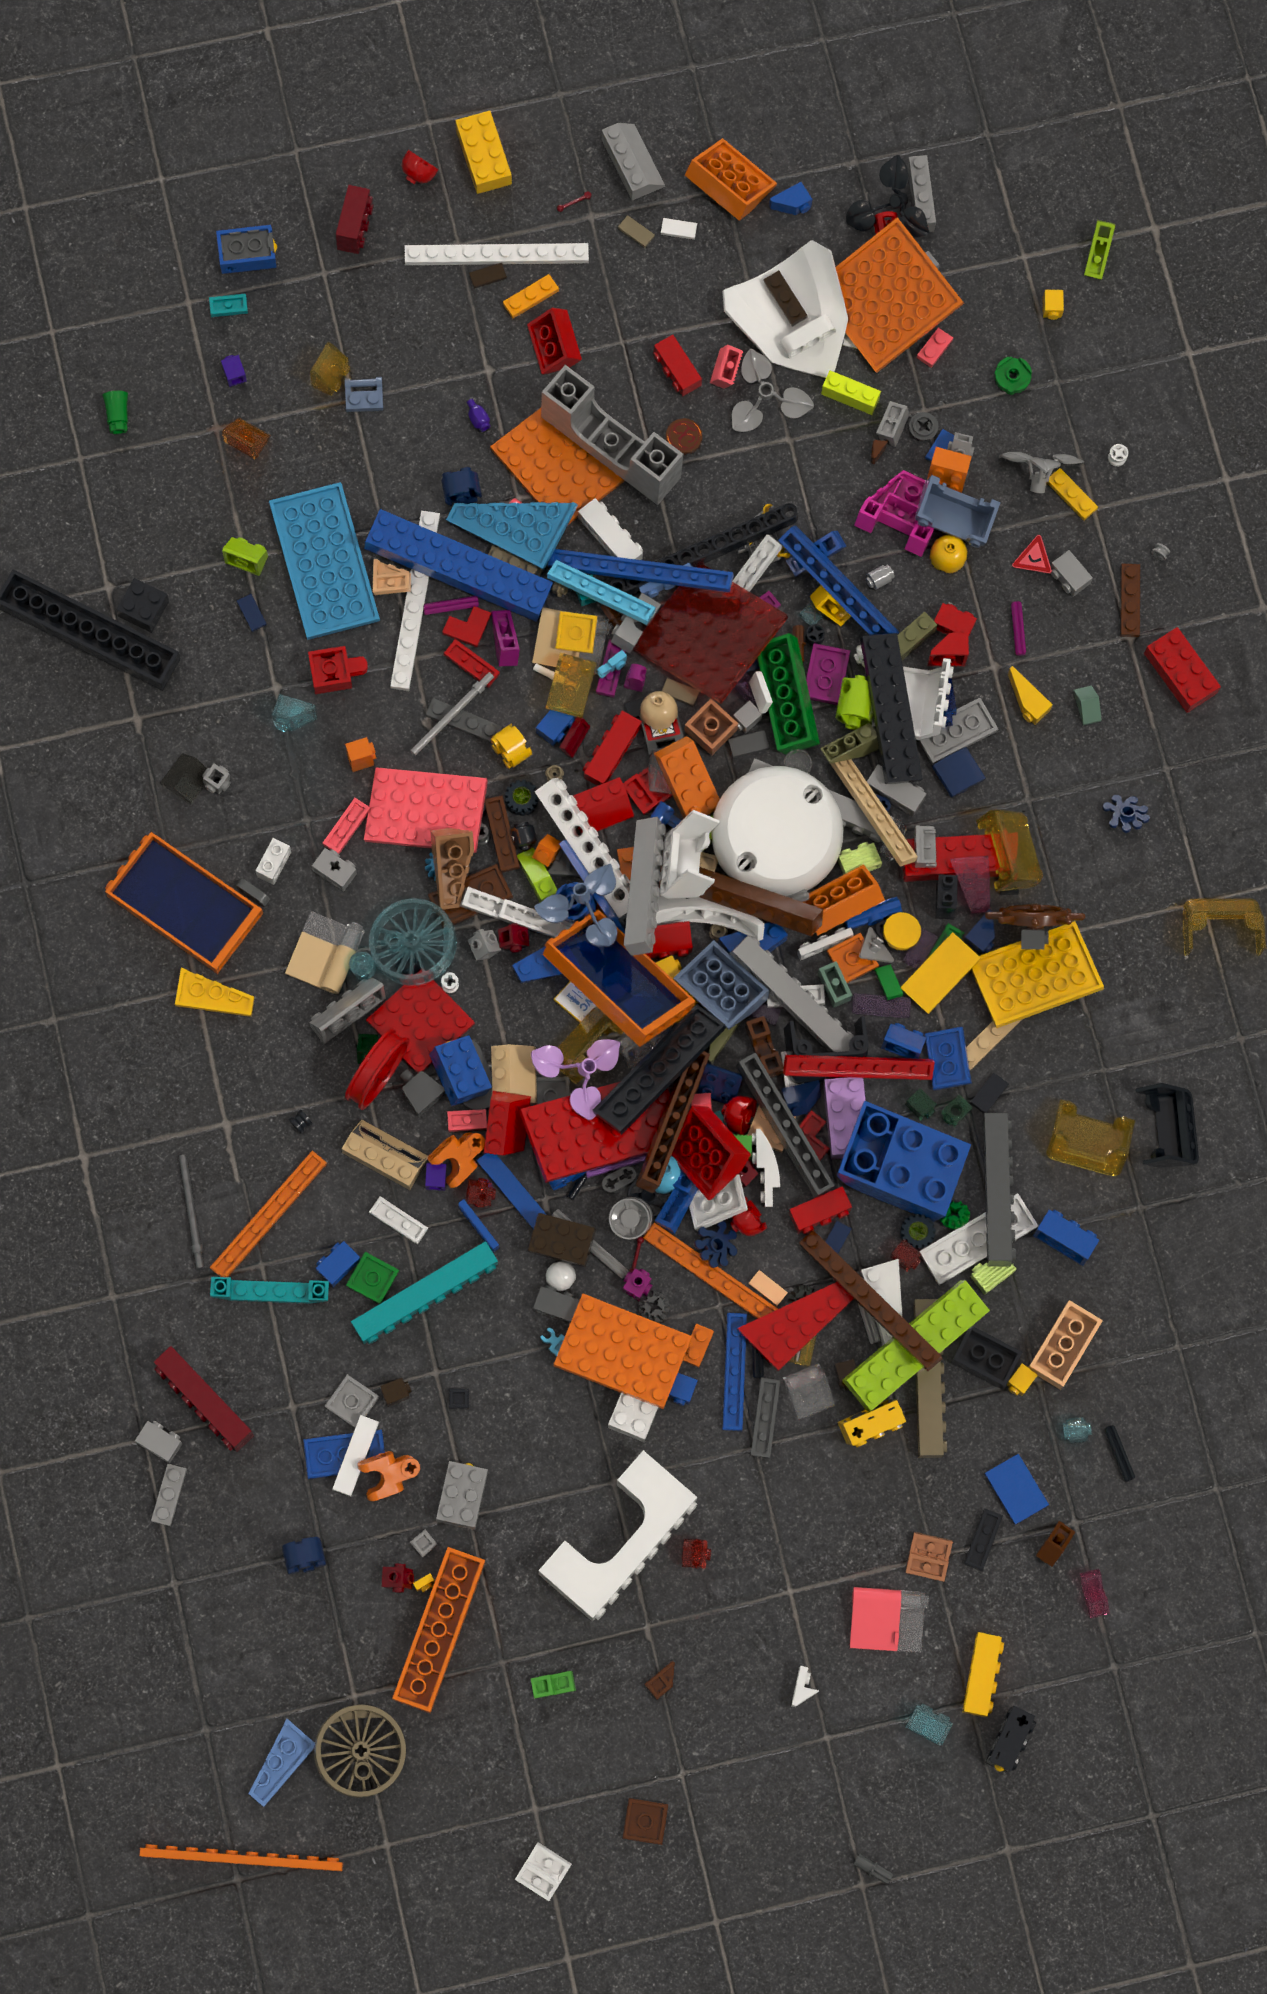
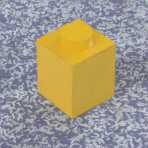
[1043,290,1064,320]
[1006,1363,1038,1396]

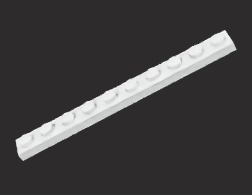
[405,243,589,265]
[390,511,440,691]

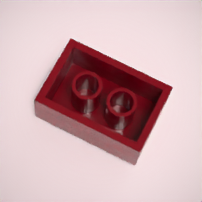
[336,185,374,254]

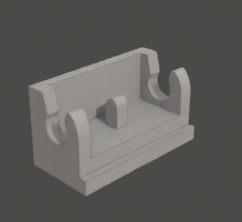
[876,401,909,447]
[914,826,937,868]

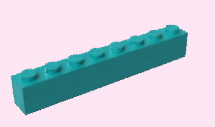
[351,1241,498,1344]

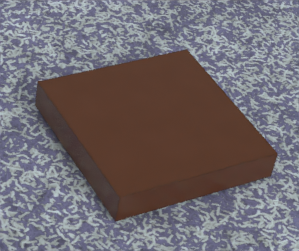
[622,1798,668,1845]

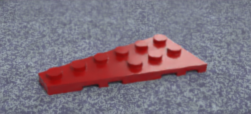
[737,1282,854,1371]

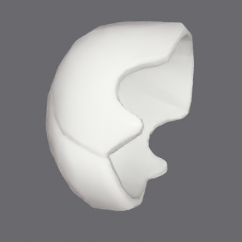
[546,1261,576,1291]

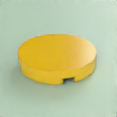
[883,912,921,950]

